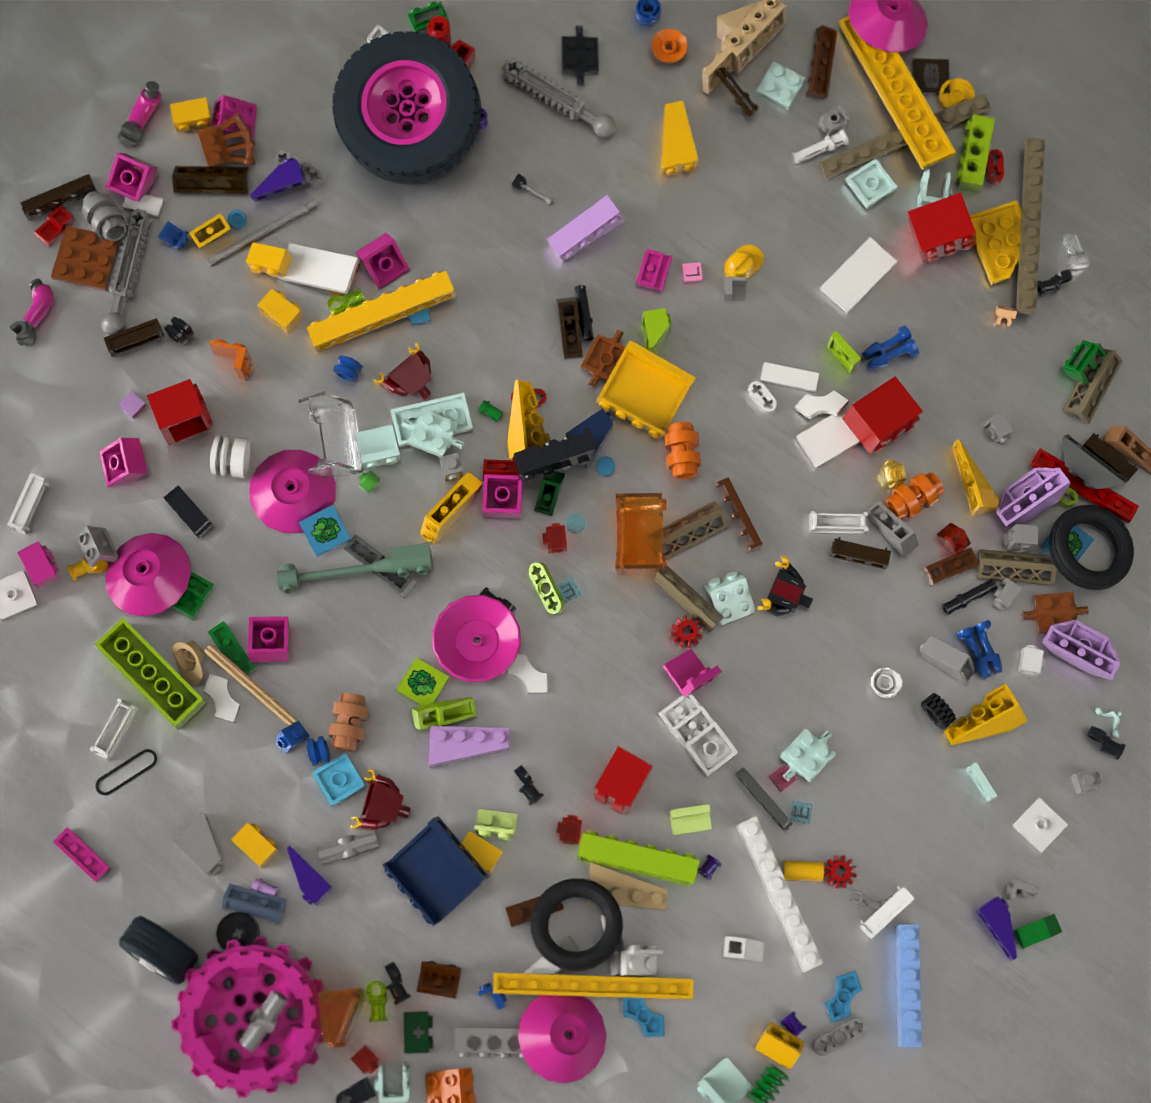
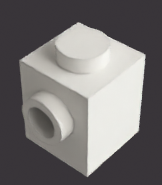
[1017,645,1046,676]

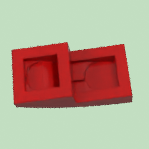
[34,205,74,246]

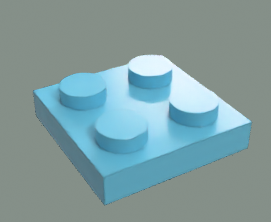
[312,752,366,807]

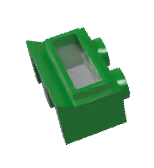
[407,1,449,34]
[1063,340,1107,384]

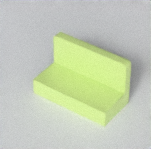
[669,804,712,835]

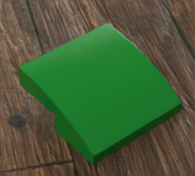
[170,572,214,620]

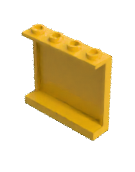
[596,340,696,439]

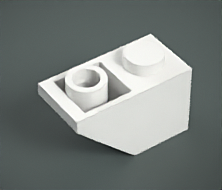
[722,936,764,962]

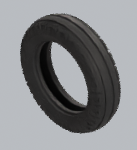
[1049,505,1134,590]
[531,878,623,971]

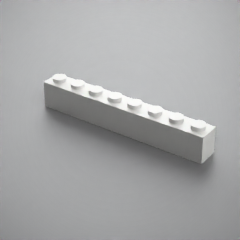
[736,817,824,972]

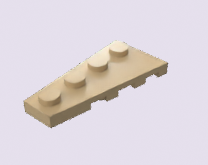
[587,862,667,910]

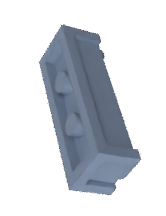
[222,883,287,924]

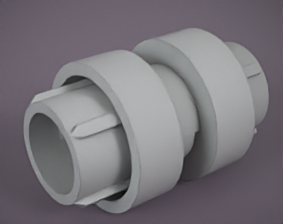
[82,191,127,241]

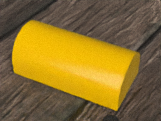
[783,860,824,882]

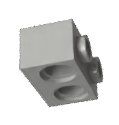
[1004,524,1038,553]

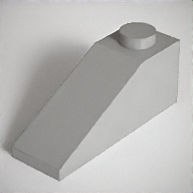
[864,500,919,557]

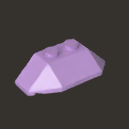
[996,468,1071,528]
[1042,620,1121,680]

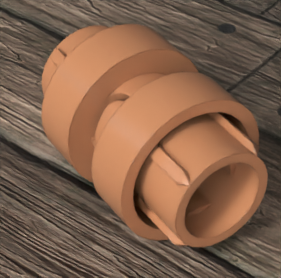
[328,693,369,752]

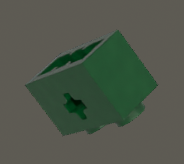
[404,1011,433,1054]

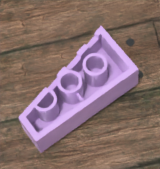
[547,195,625,260]

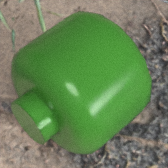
[359,471,380,493]

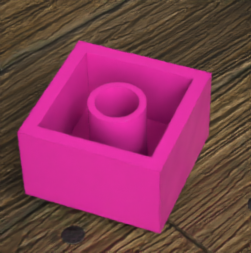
[482,474,523,519]
[248,617,289,662]

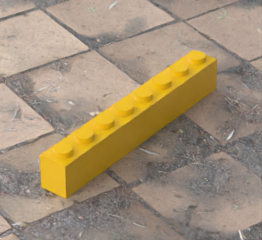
[307,271,456,353]

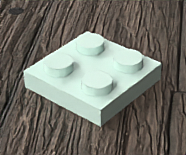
[756,61,805,110]
[845,159,897,209]

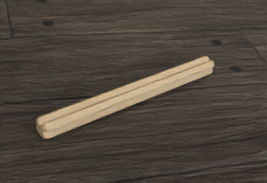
[205,644,297,726]

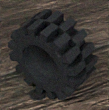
[921,693,956,730]

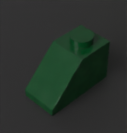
[534,470,565,516]

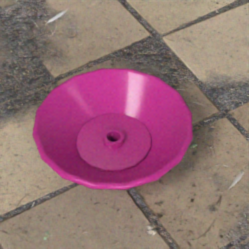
[848,0,928,52]
[249,450,336,533]
[105,533,191,617]
[432,595,521,682]
[518,995,607,1084]

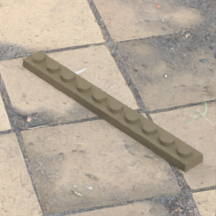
[818,93,992,181]
[1016,138,1045,315]

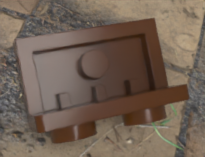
[416,961,461,999]

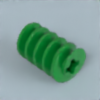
[746,1063,790,1103]

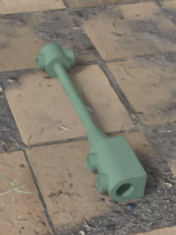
[277,543,433,594]

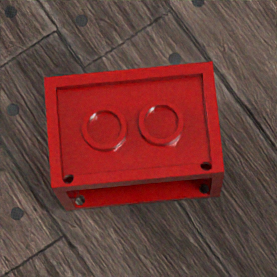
[907,192,976,263]
[843,376,923,454]
[146,379,213,446]
[593,746,653,815]

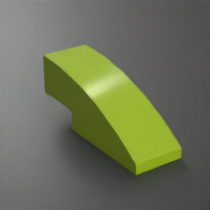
[411,697,477,730]

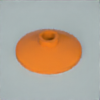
[651,29,688,63]

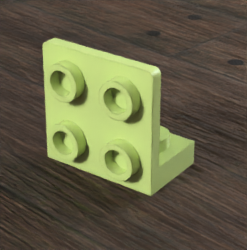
[475,809,518,841]

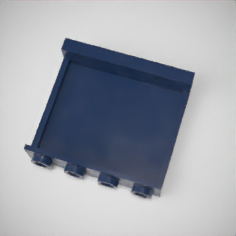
[382,816,490,926]

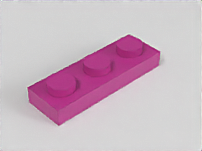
[53,827,110,883]

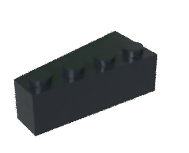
[512,427,596,480]

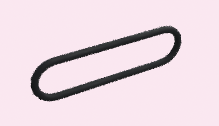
[95,749,157,795]

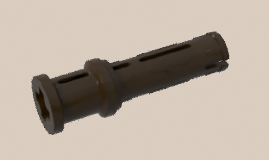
[716,66,759,117]

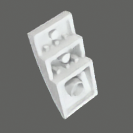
[657,694,738,776]

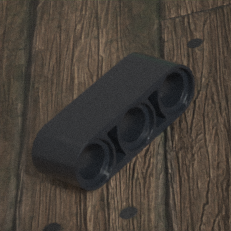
[163,485,213,538]

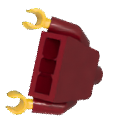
[373,343,432,400]
[350,769,410,830]

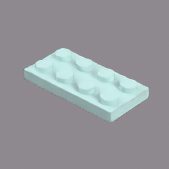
[391,393,473,447]

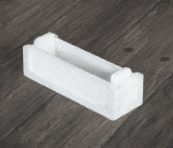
[7,473,50,535]
[809,511,868,534]
[90,698,138,761]
[860,886,915,939]

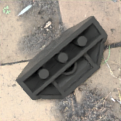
[1062,434,1129,489]

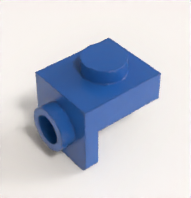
[157,221,189,250]
[275,721,310,754]
[477,983,507,1010]

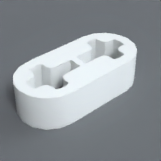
[748,381,777,414]

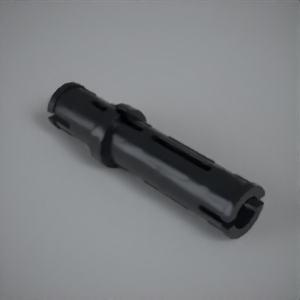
[574,285,594,342]
[942,578,998,615]

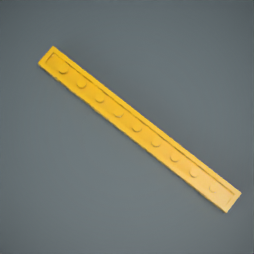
[493,972,694,999]

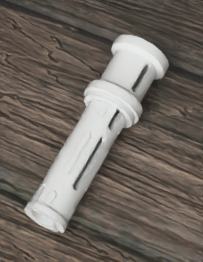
[793,129,849,164]

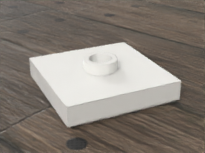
[0,570,38,621]
[1012,797,1068,853]

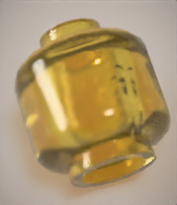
[879,459,907,489]

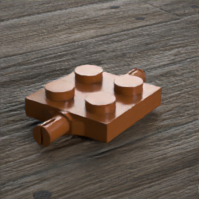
[581,330,625,388]
[1022,592,1089,634]

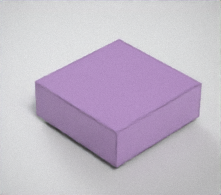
[118,391,146,418]

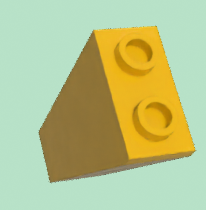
[661,100,699,176]
[420,471,483,545]

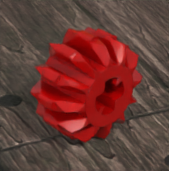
[671,615,704,648]
[824,855,857,889]

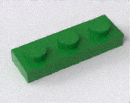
[208,621,256,675]

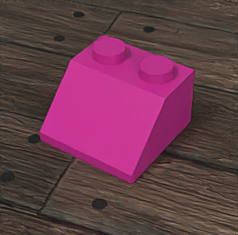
[105,153,158,202]
[355,233,410,289]
[99,438,148,487]

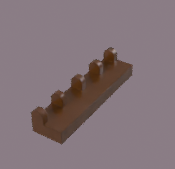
[806,25,837,99]
[715,477,763,551]

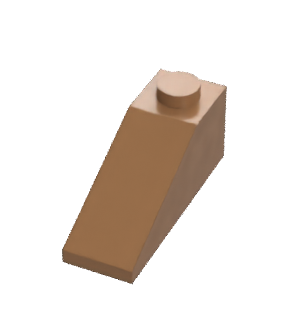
[1102,426,1151,474]

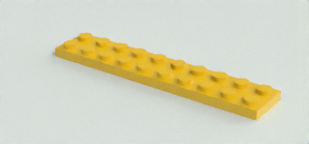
[838,16,956,170]

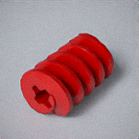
[427,16,451,46]

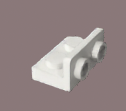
[620,946,663,975]

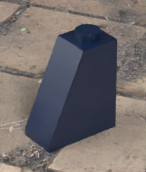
[565,409,614,468]

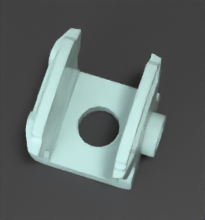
[917,169,952,207]
[375,1062,411,1103]

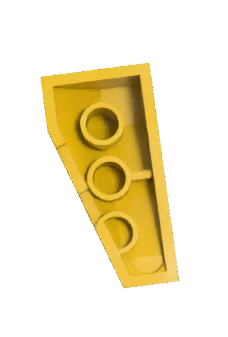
[508,380,550,459]
[952,440,999,517]
[944,683,1028,745]

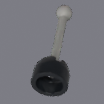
[511,174,553,205]

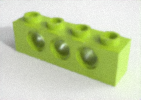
[956,114,995,192]

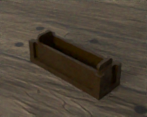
[104,318,165,357]
[1083,433,1138,480]
[830,537,891,570]

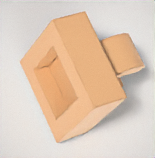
[995,305,1017,326]

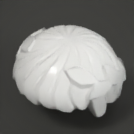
[871,667,903,698]

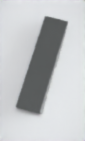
[343,534,417,599]

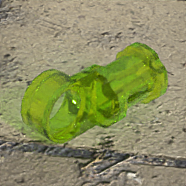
[327,288,366,314]
[366,981,387,1022]

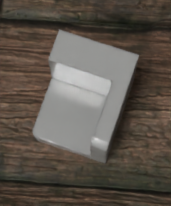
[723,277,747,301]

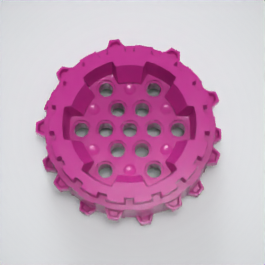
[171,937,332,1098]

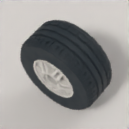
[119,916,198,985]

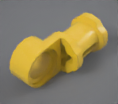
[67,558,109,581]

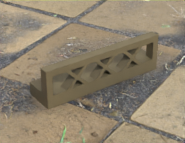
[1063,349,1122,423]
[648,501,729,561]
[977,549,1057,585]
[654,566,724,632]

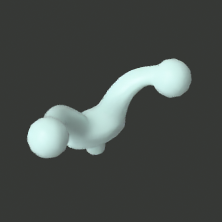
[1095,707,1122,738]

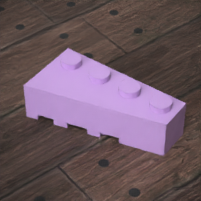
[429,726,509,768]

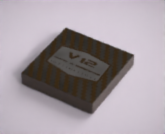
[912,58,950,95]

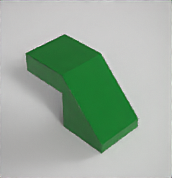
[1014,914,1062,949]

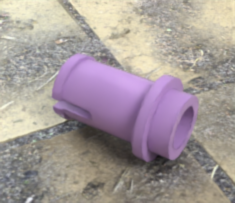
[251,878,278,896]

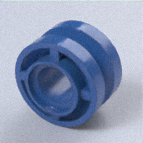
[635,0,661,26]
[333,356,363,381]
[307,736,330,766]

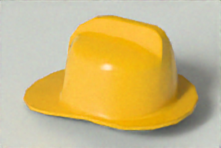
[724,244,764,280]

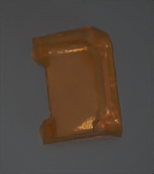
[615,493,667,575]
[319,988,366,1048]

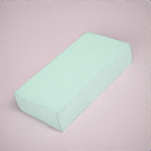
[966,762,997,802]

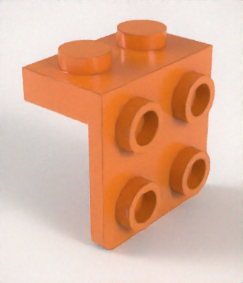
[209,339,252,380]
[425,1068,476,1103]

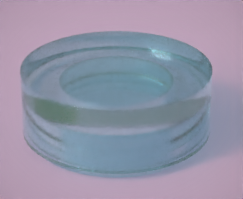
[566,513,585,533]

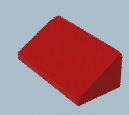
[483,459,518,482]

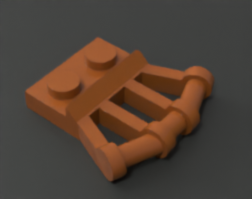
[198,112,256,167]

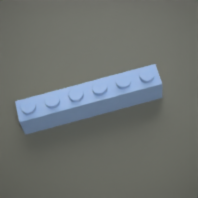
[895,924,922,1048]

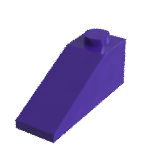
[250,158,307,202]
[287,845,334,906]
[975,896,1017,961]

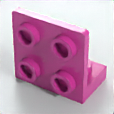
[212,95,257,139]
[663,649,722,697]

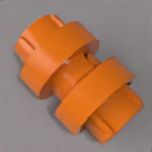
[664,422,701,479]
[887,472,944,520]

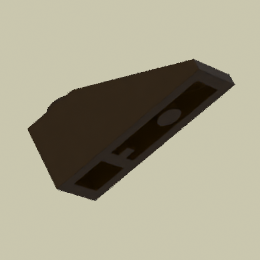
[556,297,583,358]

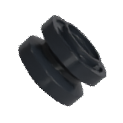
[164,316,194,345]

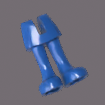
[861,325,920,370]
[957,620,1002,679]

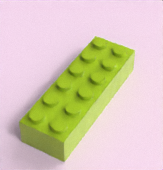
[94,618,206,730]
[577,830,700,887]

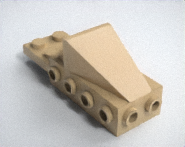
[702,0,786,95]

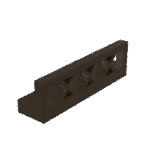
[172,166,249,194]
[20,174,97,221]

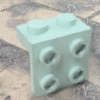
[356,425,401,469]
[704,571,755,625]
[697,1058,752,1103]

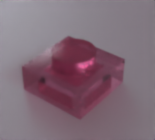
[768,764,797,792]

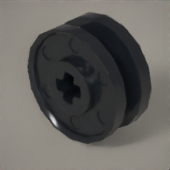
[216,912,260,950]

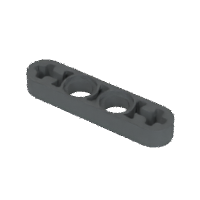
[735,767,793,832]

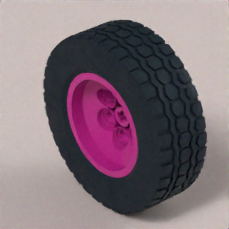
[332,31,481,184]

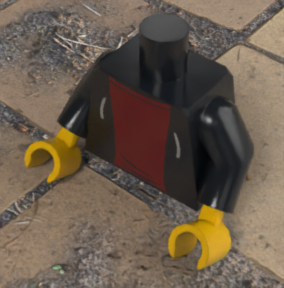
[757,556,813,616]

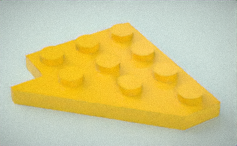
[970,200,1021,285]

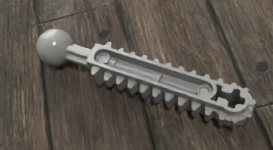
[502,59,616,138]
[101,209,151,335]

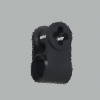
[336,1077,376,1103]

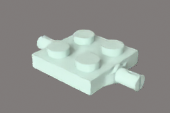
[401,409,464,457]
[780,729,836,782]

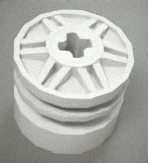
[210,435,251,478]

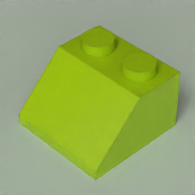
[641,308,671,354]

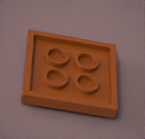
[51,226,121,291]

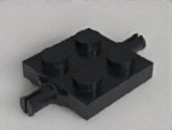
[561,25,599,86]

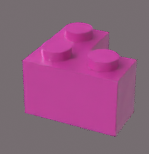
[17,541,60,590]

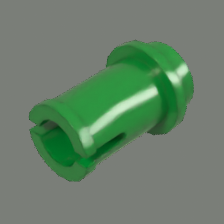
[478,400,503,422]

